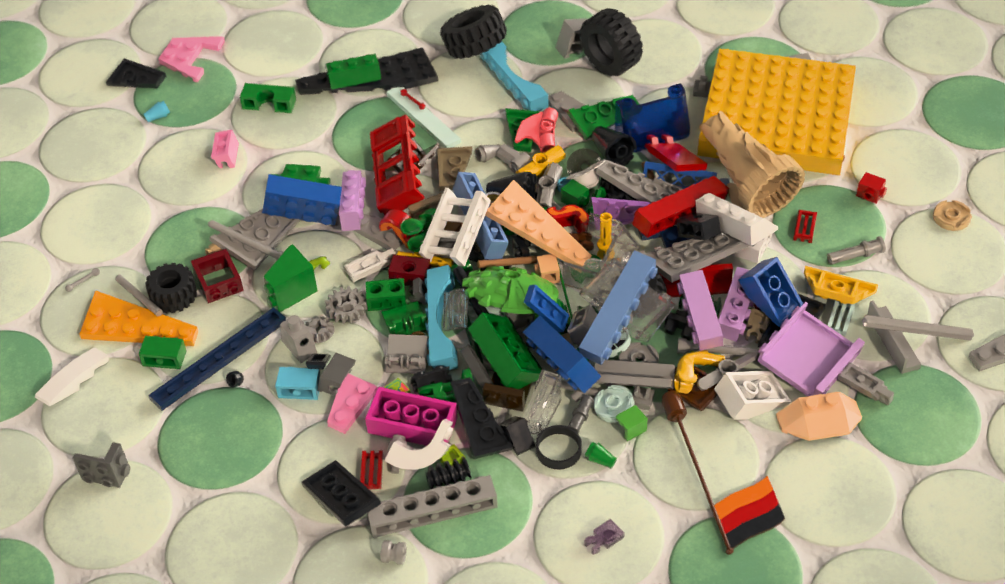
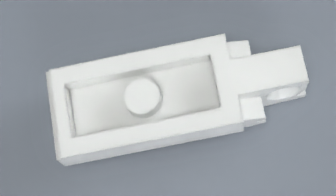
[344,248,396,282]

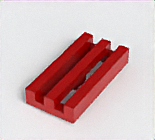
[793,210,817,243]
[360,450,383,489]

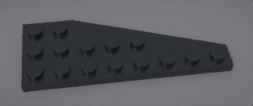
[295,48,438,95]

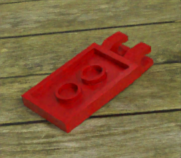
[645,134,708,172]

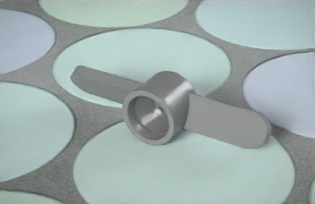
[697,352,758,390]

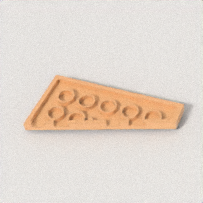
[485,180,592,271]

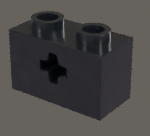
[676,212,721,241]

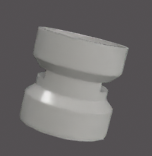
[381,540,407,565]

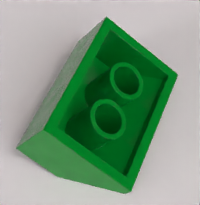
[325,53,381,90]

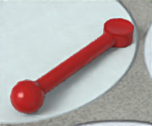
[401,89,426,110]

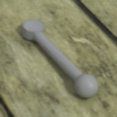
[65,268,100,292]

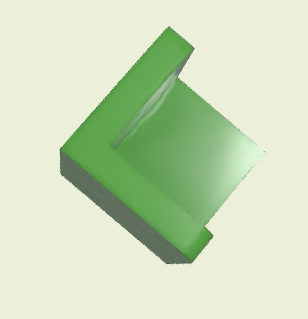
[616,405,648,441]

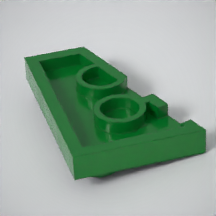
[505,108,539,152]

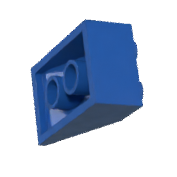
[738,257,803,327]

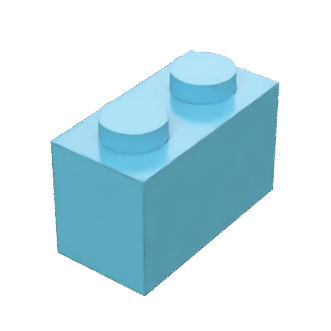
[276,367,320,400]

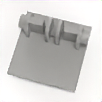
[385,334,428,374]

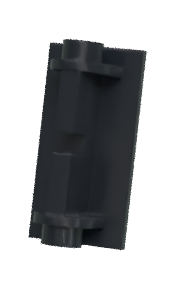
[410,366,453,393]

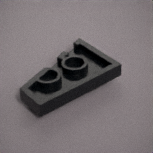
[106,58,167,89]

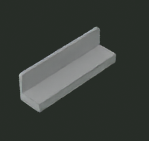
[867,301,921,374]
[594,360,675,389]

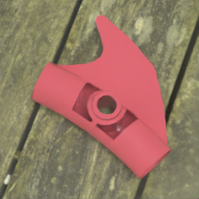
[515,108,558,153]

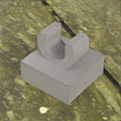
[632,385,655,411]

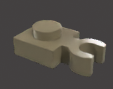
[745,308,770,344]

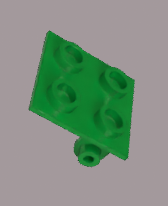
[381,301,427,335]

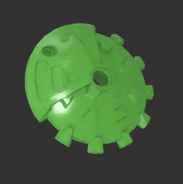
[462,266,559,320]

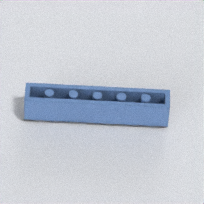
[452,172,509,260]
[579,250,658,365]

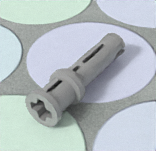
[827,236,886,265]

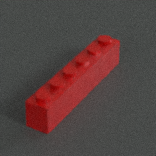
[632,176,730,238]

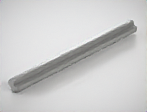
[862,315,974,341]

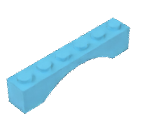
[480,42,549,111]
[425,265,458,370]

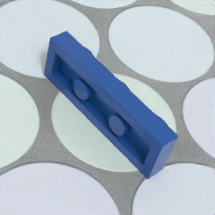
[524,284,569,332]

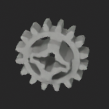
[325,286,367,324]

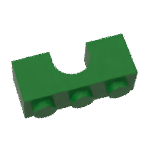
[240,83,296,113]

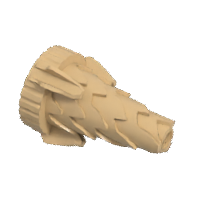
[701,111,805,218]

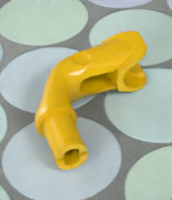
[674,350,725,394]

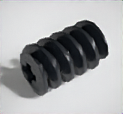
[425,456,472,490]

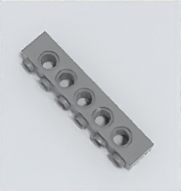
[367,475,498,538]

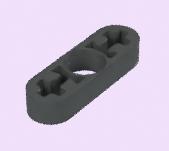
[460,344,494,389]

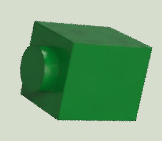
[561,179,590,208]

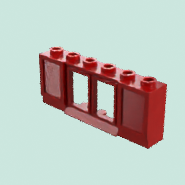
[370,114,424,214]

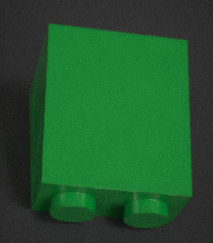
[264,244,318,312]

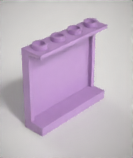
[758,302,865,396]

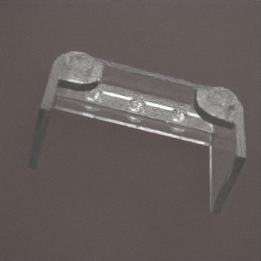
[563,213,640,297]

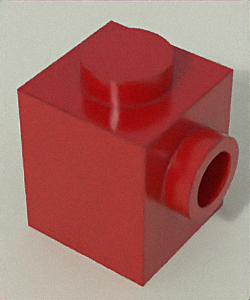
[856,172,887,204]

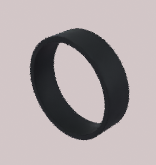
[536,425,582,470]

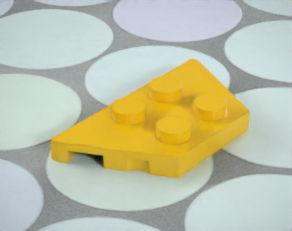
[803,266,878,304]

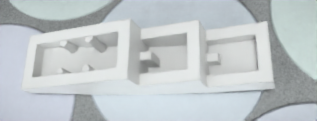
[35,347,109,406]

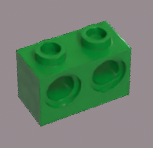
[366,278,406,311]

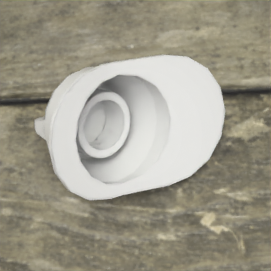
[566,159,606,189]

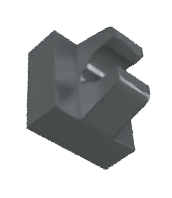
[693,76,712,98]
[408,278,427,305]

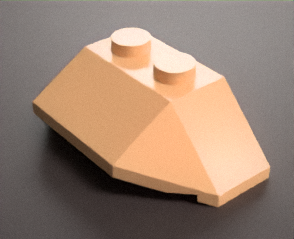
[776,392,862,441]

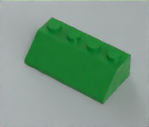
[468,313,546,389]

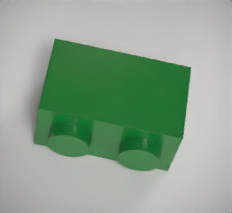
[139,336,187,369]

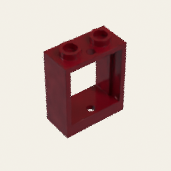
[191,249,244,304]

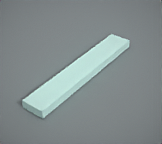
[387,87,461,148]

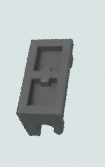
[318,353,356,395]

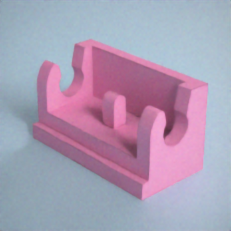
[211,130,239,168]

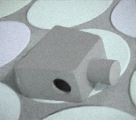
[280,315,317,363]

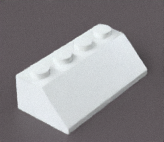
[696,193,778,246]

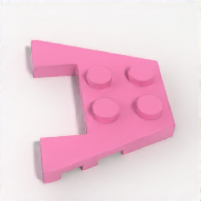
[158,36,225,83]

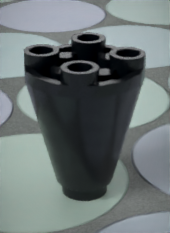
[486,172,538,201]

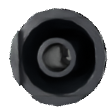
[591,126,637,166]

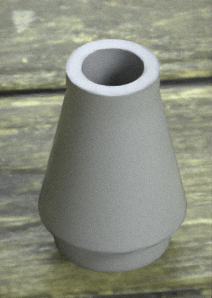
[475,144,501,162]

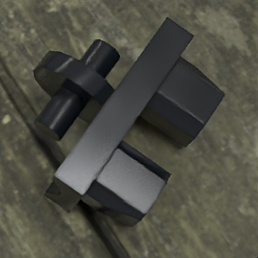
[664,310,694,341]

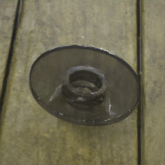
[567,148,601,176]

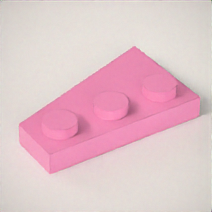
[327,373,378,434]

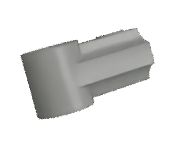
[497,144,532,174]

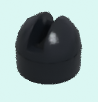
[226,371,244,388]

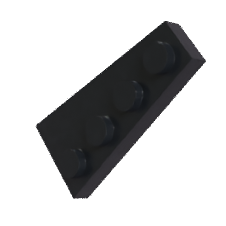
[450,377,514,460]

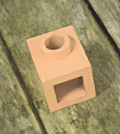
[534,254,560,284]

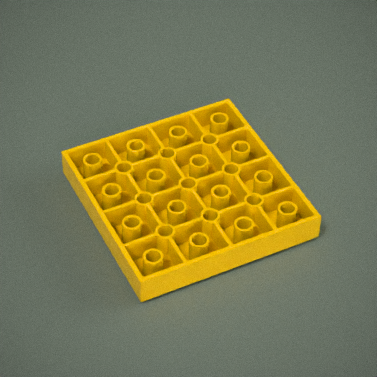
[697,48,856,175]

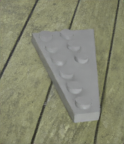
[595,160,683,225]

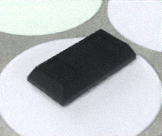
[306,354,331,369]

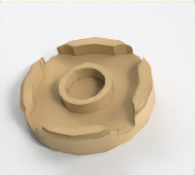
[933,200,972,231]

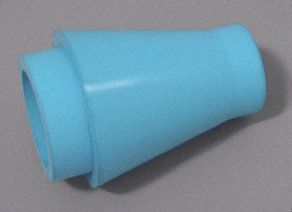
[143,101,170,123]

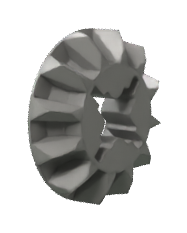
[306,317,334,343]

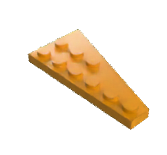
[80,291,198,346]

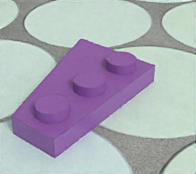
[591,197,649,229]

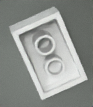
[714,371,791,420]

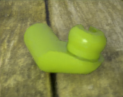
[309,256,330,270]

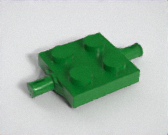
[270,164,330,185]

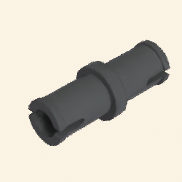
[568,395,594,434]

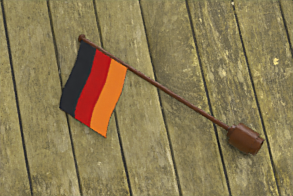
[661,391,785,555]

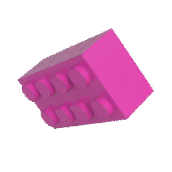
[365,387,458,446]

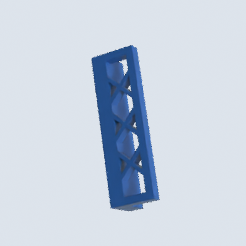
[643,161,717,189]

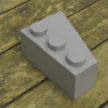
[555,18,589,59]

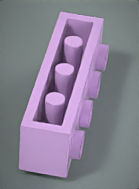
[339,170,366,231]
[718,267,754,342]
[677,270,723,351]

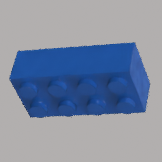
[262,174,342,225]
[523,316,601,393]

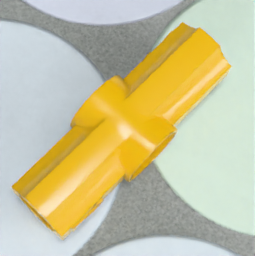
[515,145,566,177]

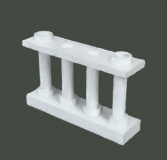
[419,188,491,267]

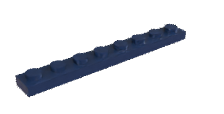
[149,307,286,411]

